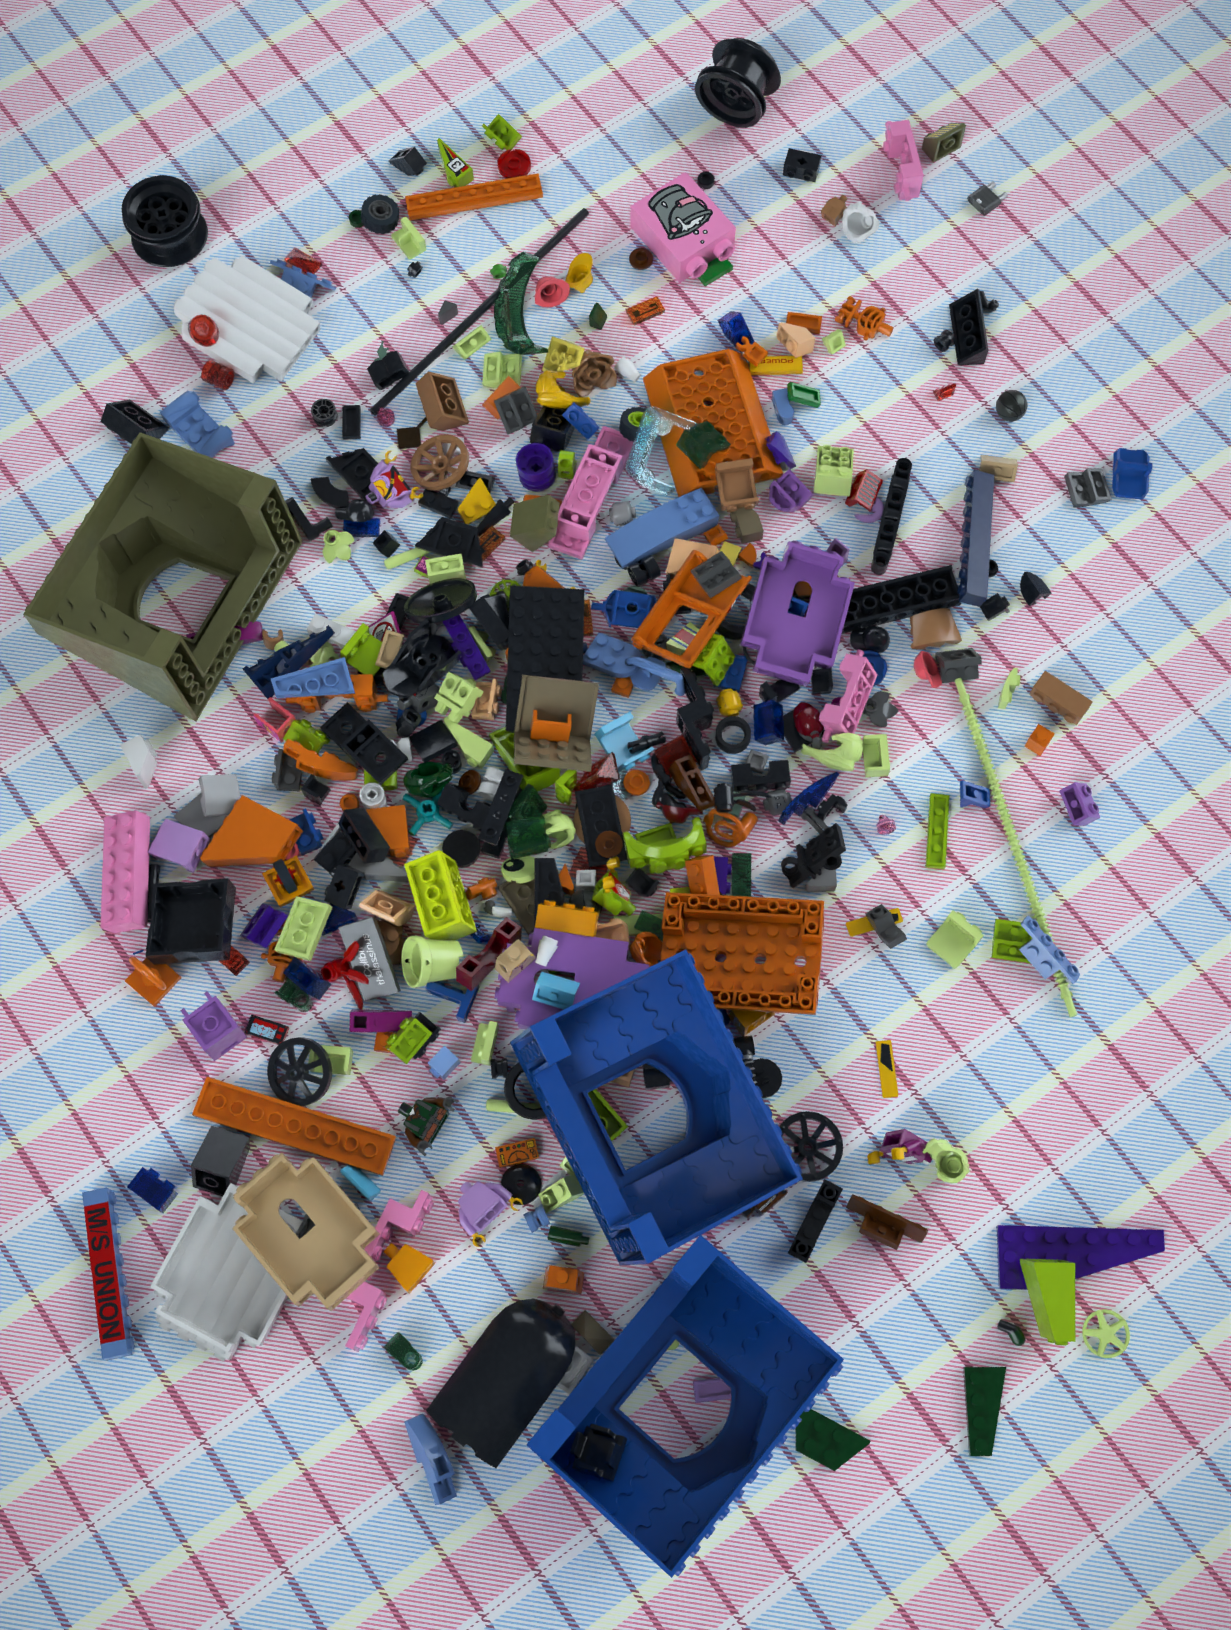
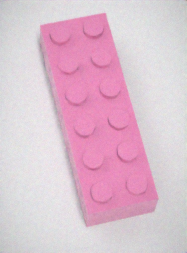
[100,810,150,934]

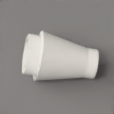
[615,357,641,383]
[535,936,558,967]

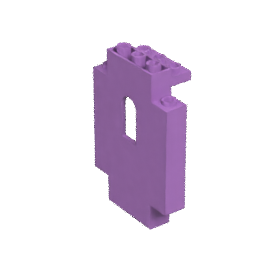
[740,540,855,687]
[494,928,649,1030]

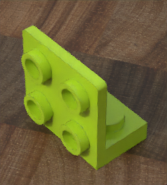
[340,623,382,676]
[692,633,735,686]

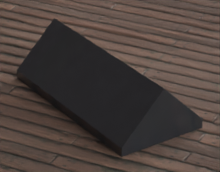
[949,288,989,366]

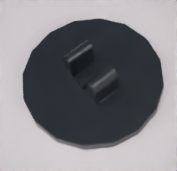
[752,1058,782,1098]

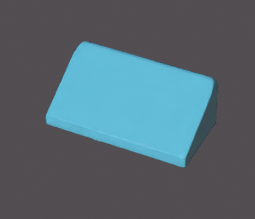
[340,1165,381,1202]

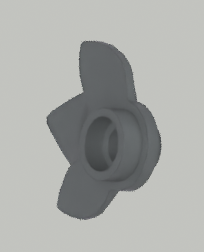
[863,691,898,727]

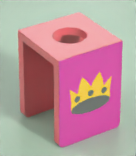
[253,697,296,743]

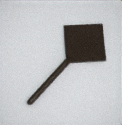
[397,417,427,449]

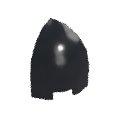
[1020,572,1052,606]

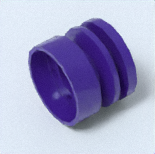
[515,443,556,492]

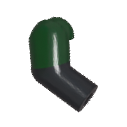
[997,1320,1026,1346]

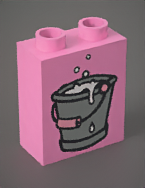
[630,172,736,283]

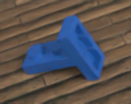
[425,981,480,1023]

